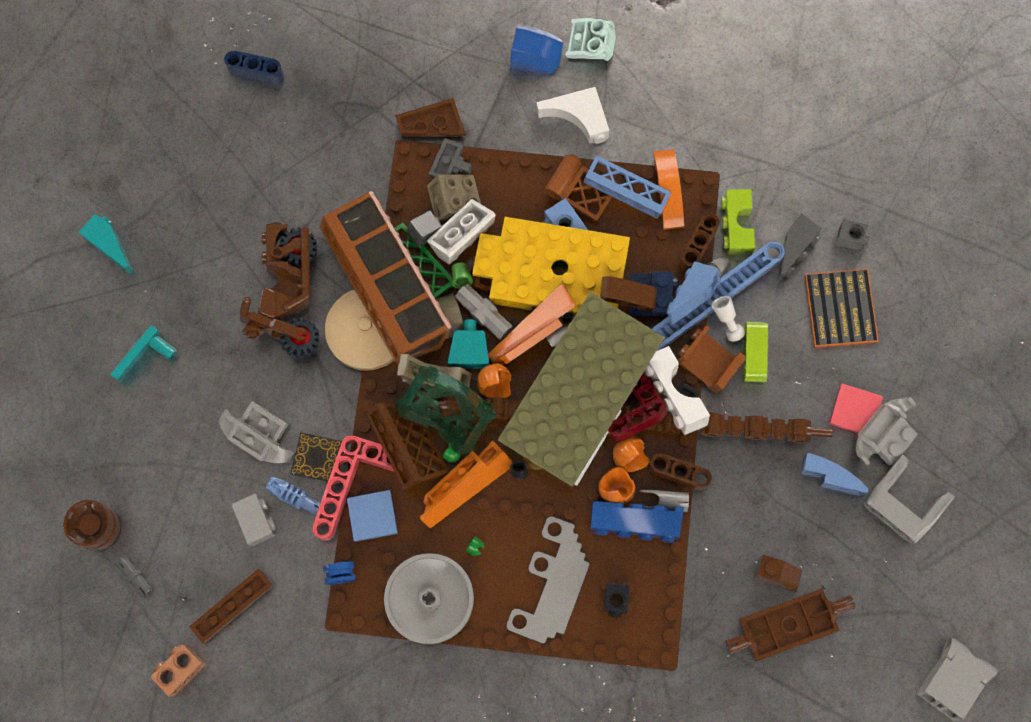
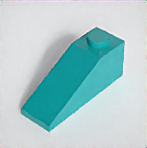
[79,214,133,274]

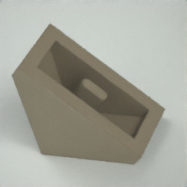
[436,293,464,339]

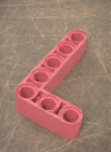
[313,436,394,541]

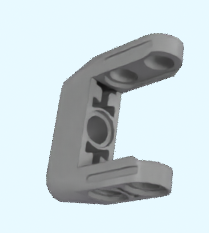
[864,454,955,544]

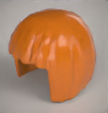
[477,363,511,398]
[613,436,650,472]
[598,467,636,504]

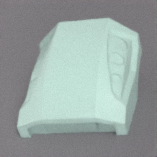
[565,18,616,61]

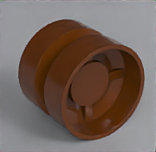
[63,500,120,551]

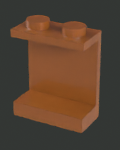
[677,325,747,394]

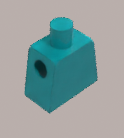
[448,319,489,369]

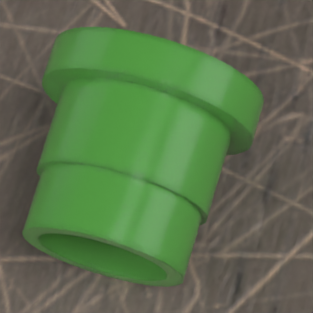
[451,263,473,289]

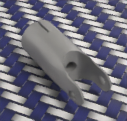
[639,490,689,512]

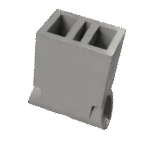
[916,636,999,721]

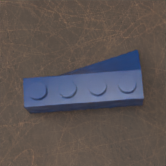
[590,501,684,543]

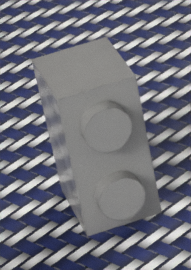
[231,493,276,547]

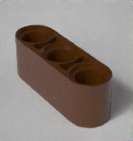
[680,213,720,272]
[600,276,657,311]
[649,453,712,491]

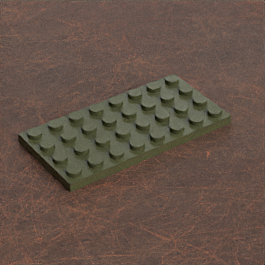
[498,292,665,487]

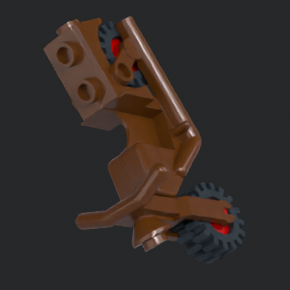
[240,222,320,359]

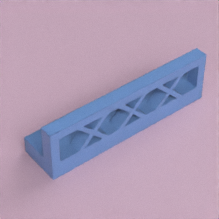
[583,155,671,219]

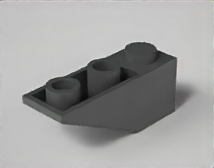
[778,214,822,281]

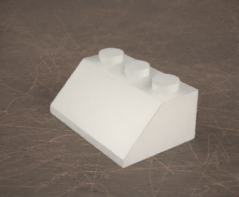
[427,199,496,264]

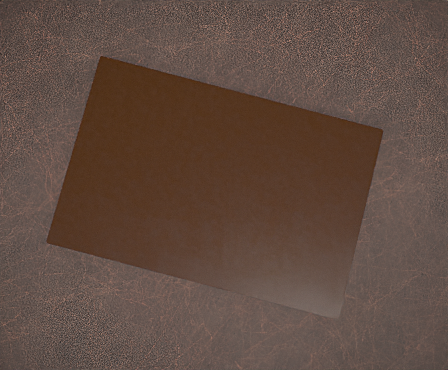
[325,140,720,671]

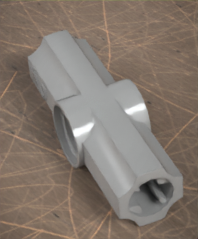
[455,284,513,340]

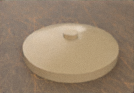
[325,288,410,371]

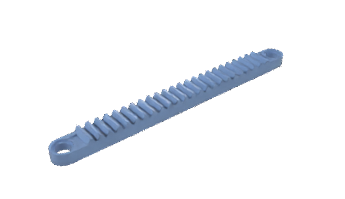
[652,242,785,351]

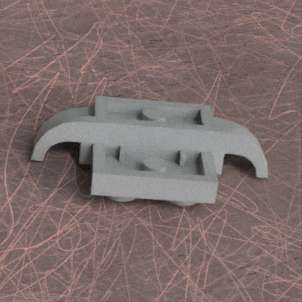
[856,396,918,466]
[219,402,295,463]

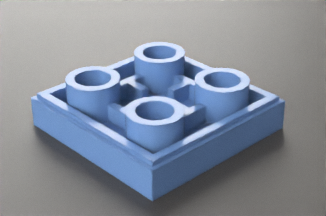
[347,490,398,542]

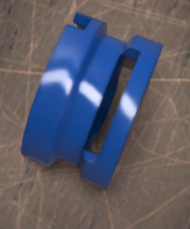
[323,562,356,585]

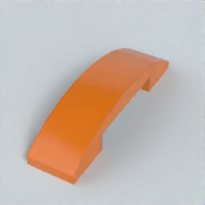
[653,149,684,230]

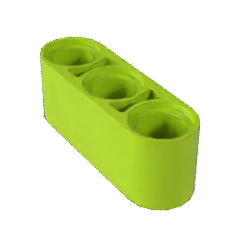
[743,321,768,382]

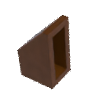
[754,555,803,592]

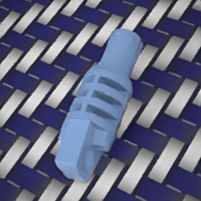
[266,477,321,516]

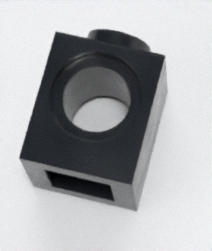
[604,583,629,617]

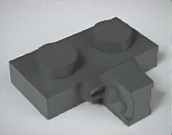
[429,138,472,179]

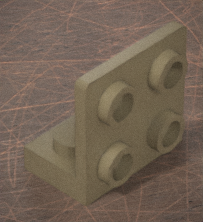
[427,175,481,223]

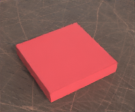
[829,383,883,434]

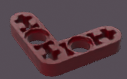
[608,372,667,442]

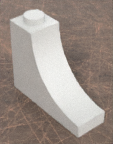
[537,87,609,144]

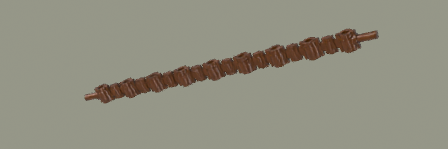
[422,394,833,443]

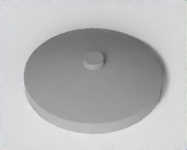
[384,553,474,644]

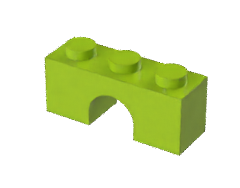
[721,189,755,255]

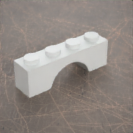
[644,346,710,435]

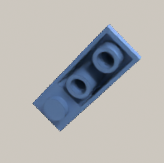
[667,262,720,324]

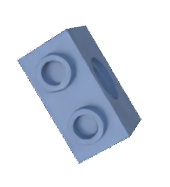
[543,198,588,230]

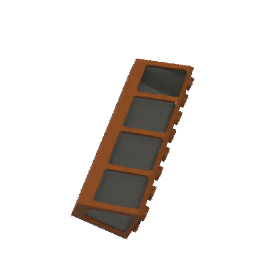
[320,191,452,364]

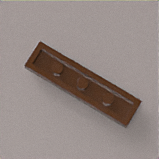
[189,568,273,644]

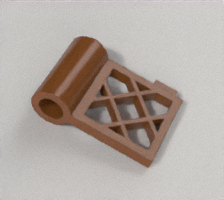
[544,154,616,222]

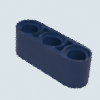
[224,51,284,84]

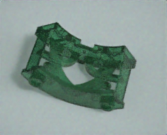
[395,365,497,454]

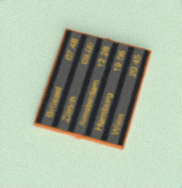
[805,269,878,347]

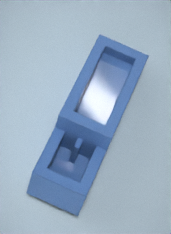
[801,453,868,496]

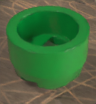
[442,443,461,462]
[466,536,484,556]

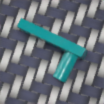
[110,325,177,382]

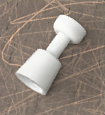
[711,296,745,342]

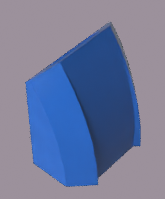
[510,25,563,74]

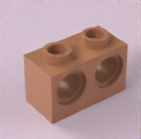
[150,644,206,697]

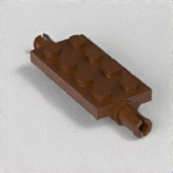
[725,588,855,662]

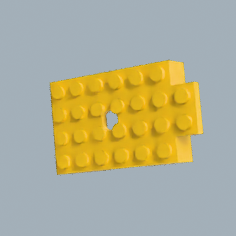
[472,217,630,318]

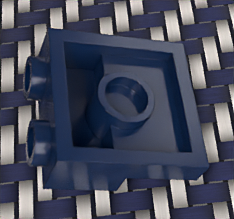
[629,271,677,317]

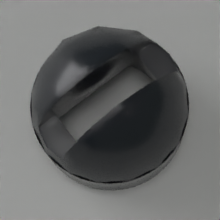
[510,461,528,480]

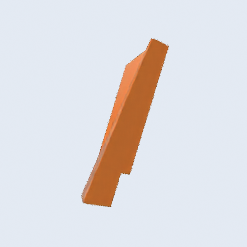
[488,284,577,365]
[420,440,513,528]

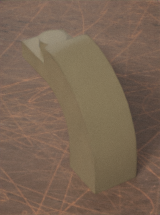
[397,354,472,394]

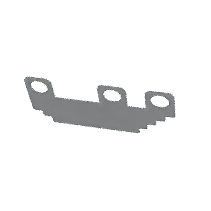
[507,517,590,644]

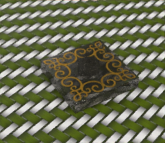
[290,432,342,483]

